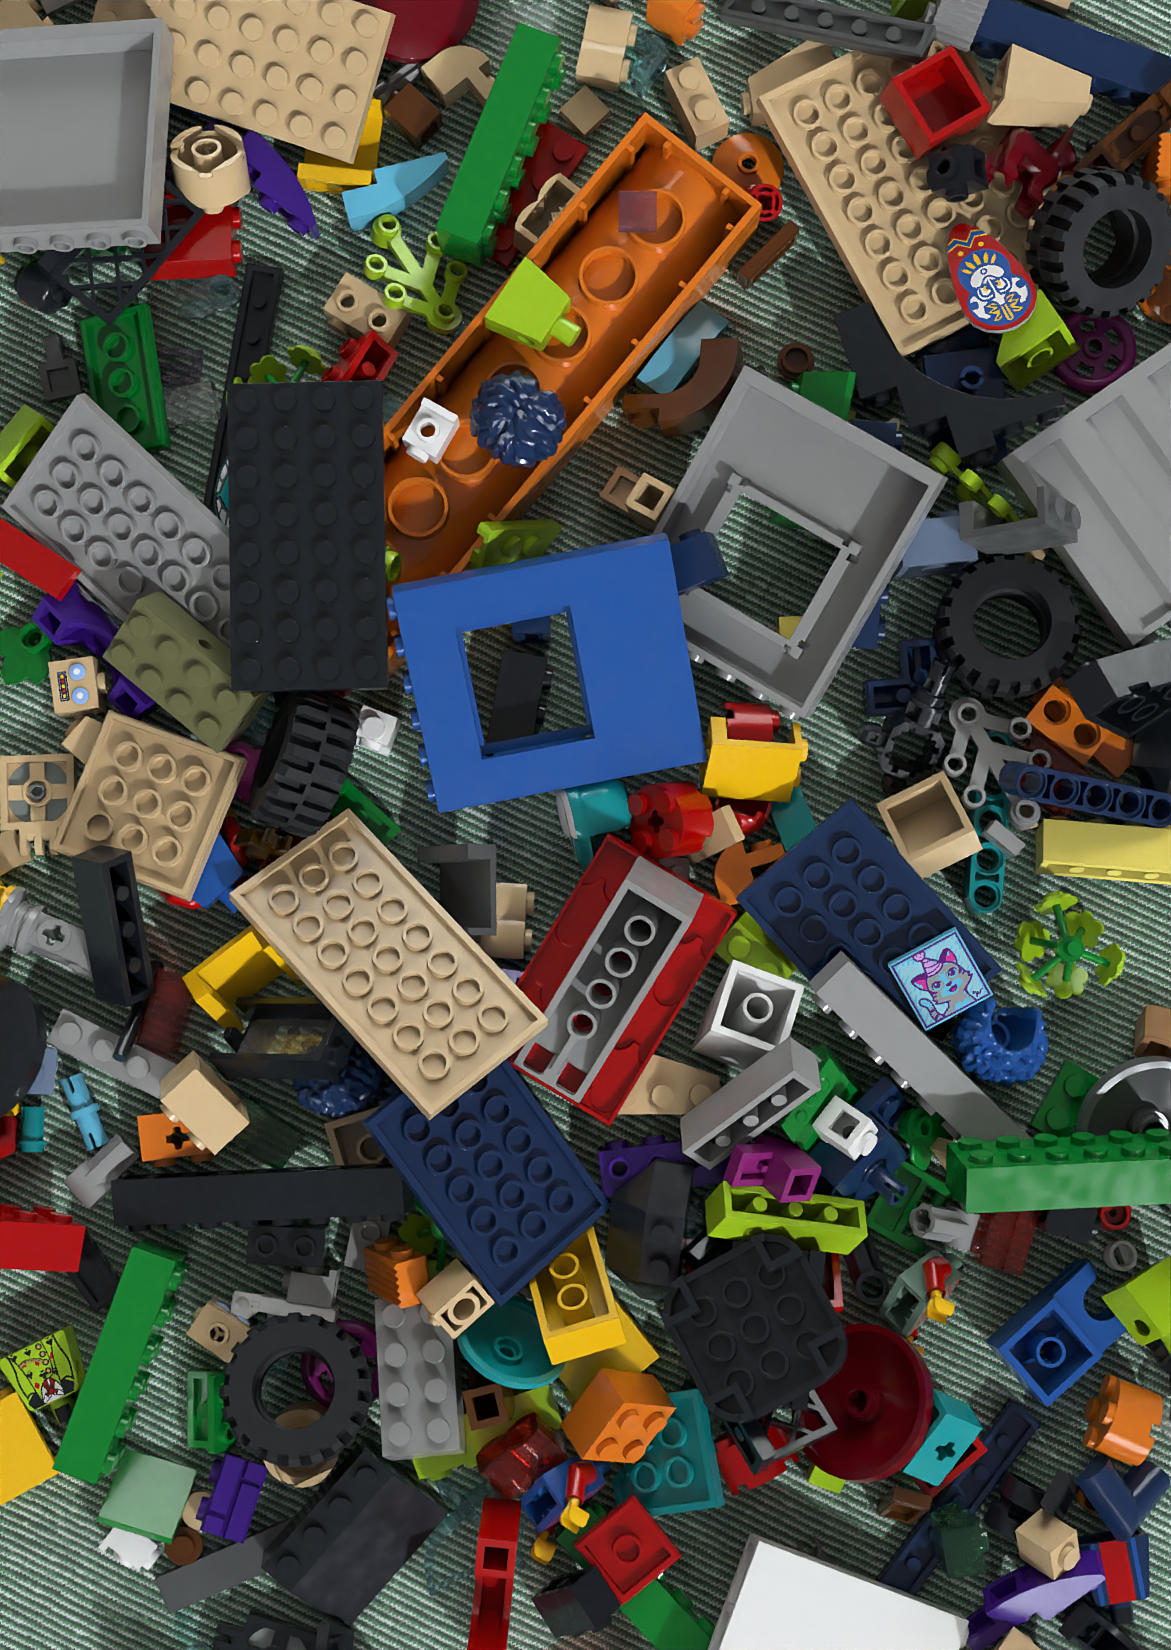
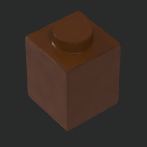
[384,83,443,151]

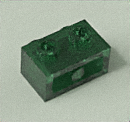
[929,1504,990,1579]

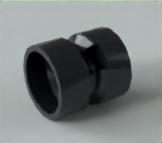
[982,1471,1046,1541]

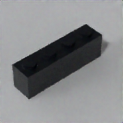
[71,845,155,1007]

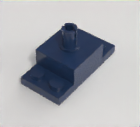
[914,324,1008,473]
[808,1075,913,1206]

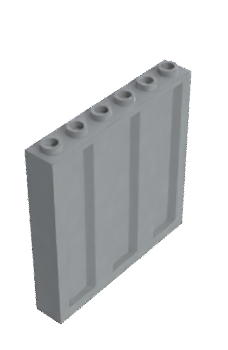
[995,343,1171,650]

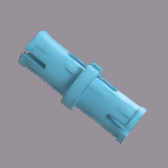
[59,1072,109,1151]

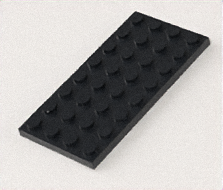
[227,380,389,693]

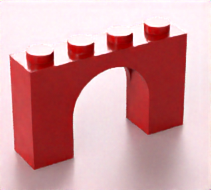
[467,1497,522,1650]

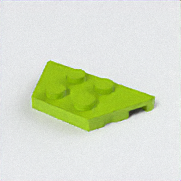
[468,519,563,571]

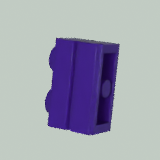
[195,1452,268,1544]

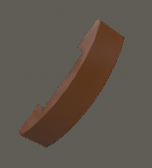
[1072,79,1171,172]

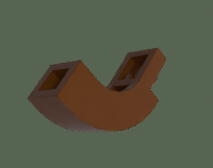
[623,338,743,437]
[462,1360,515,1431]

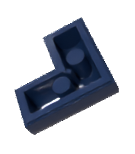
[862,637,938,718]
[1075,1455,1171,1542]

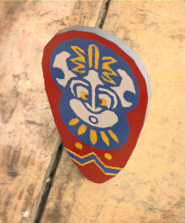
[947,223,1037,333]

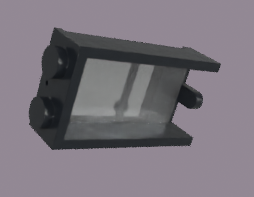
[208,997,356,1084]

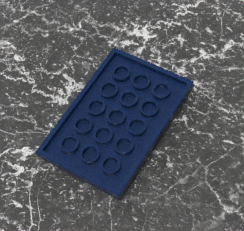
[735,797,1002,1067]
[362,1059,611,1307]

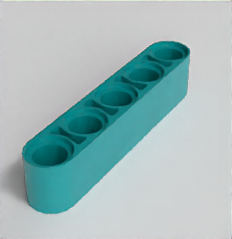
[963,731,1013,914]

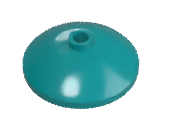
[456,1295,567,1389]

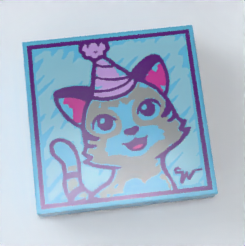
[888,927,993,1031]

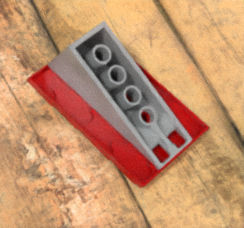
[507,833,738,1126]

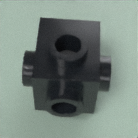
[926,143,988,203]

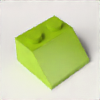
[996,289,1080,392]
[0,404,55,489]
[714,910,797,979]

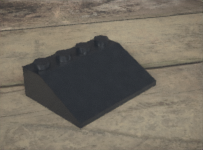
[261,1437,450,1627]

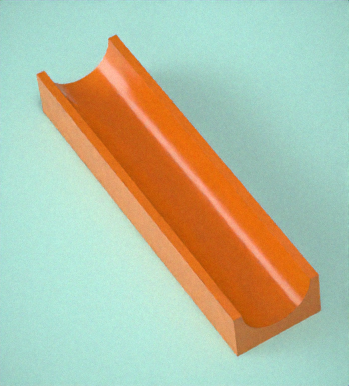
[384,112,762,679]

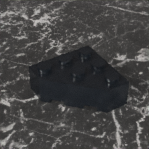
[1064,638,1171,740]

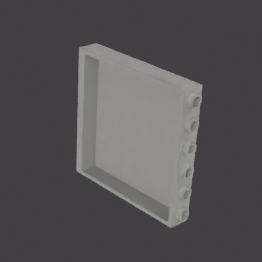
[0,18,174,254]

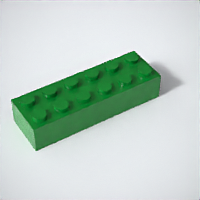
[435,22,566,268]
[946,1128,1171,1214]
[52,1238,191,1485]

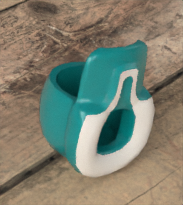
[556,779,632,872]

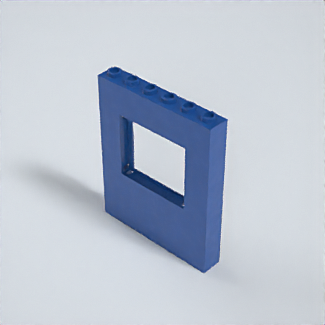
[386,533,707,813]

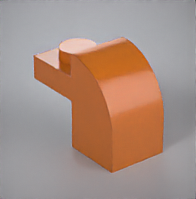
[713,839,785,906]

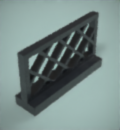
[37,179,205,327]
[721,1390,837,1476]

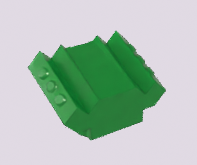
[779,1043,866,1153]

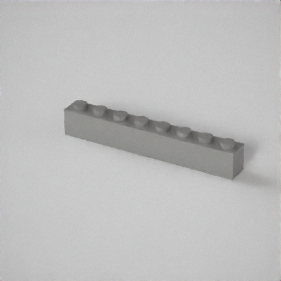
[809,951,1033,1141]

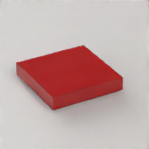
[573,1493,682,1606]

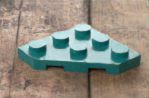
[612,1388,725,1516]

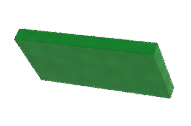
[79,302,171,454]

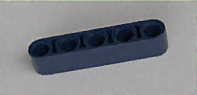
[999,761,1171,827]

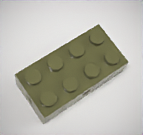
[102,590,271,753]

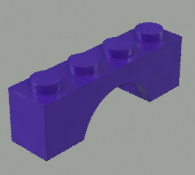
[31,581,161,721]

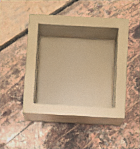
[876,770,983,878]
[159,1050,250,1155]

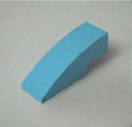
[341,152,449,232]
[636,300,730,394]

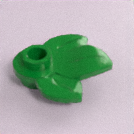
[0,622,54,685]
[898,1106,953,1171]

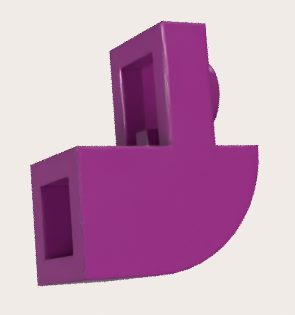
[723,1136,822,1203]

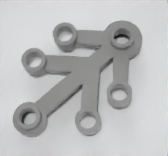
[942,697,1051,830]

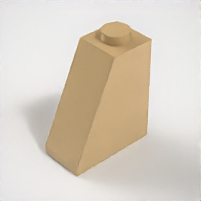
[740,40,834,127]
[987,44,1093,128]

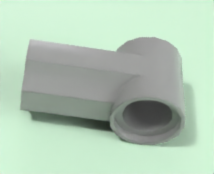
[63,1133,141,1210]
[909,1203,981,1251]

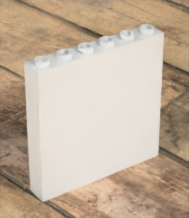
[707,1533,969,1650]

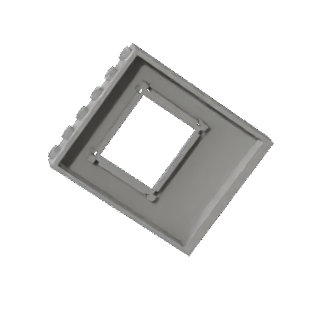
[652,365,948,720]

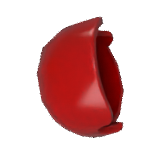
[712,797,772,835]

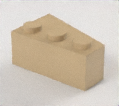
[617,1054,720,1115]

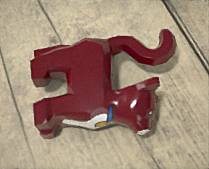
[985,126,1078,220]

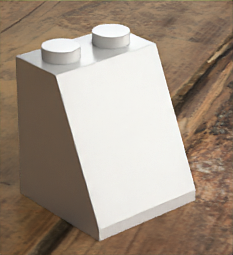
[691,960,805,1070]

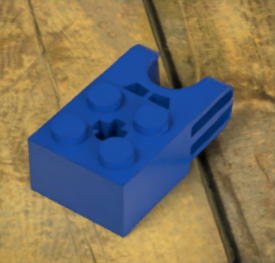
[985,1258,1127,1407]

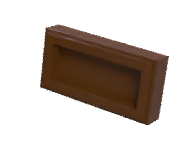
[736,220,800,290]
[876,1486,932,1524]

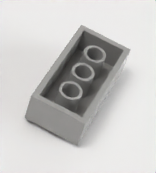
[374,1299,466,1461]

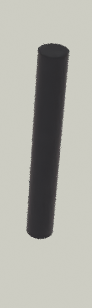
[112,960,164,1062]

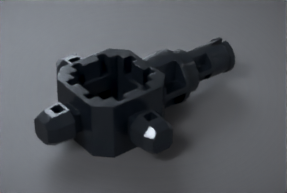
[857,657,959,795]

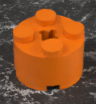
[1083,1373,1163,1466]

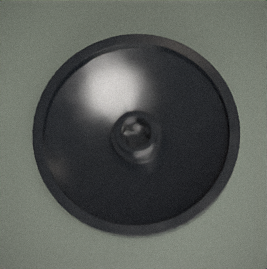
[0,974,46,1117]

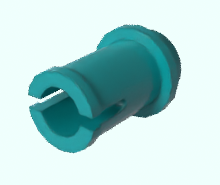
[16,1107,47,1152]

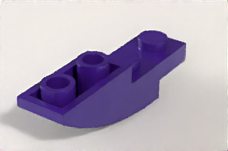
[204,119,320,240]
[966,1550,1106,1650]

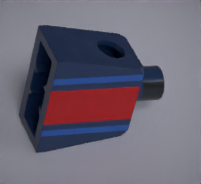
[1077,1526,1150,1624]

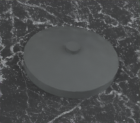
[1075,1056,1171,1136]

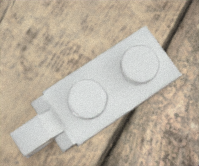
[230,1290,339,1323]

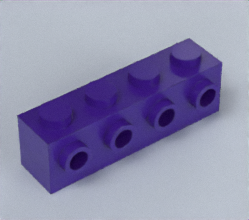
[598,1133,750,1197]

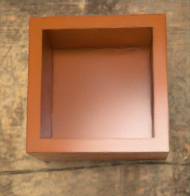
[560,1369,676,1463]

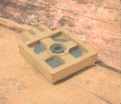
[0,753,77,856]

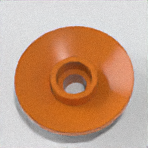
[712,133,784,201]

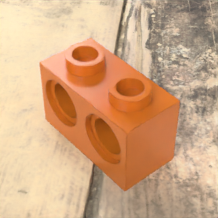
[1020,684,1111,769]

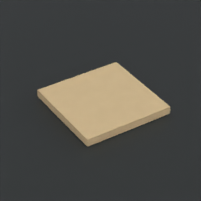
[50,710,248,902]

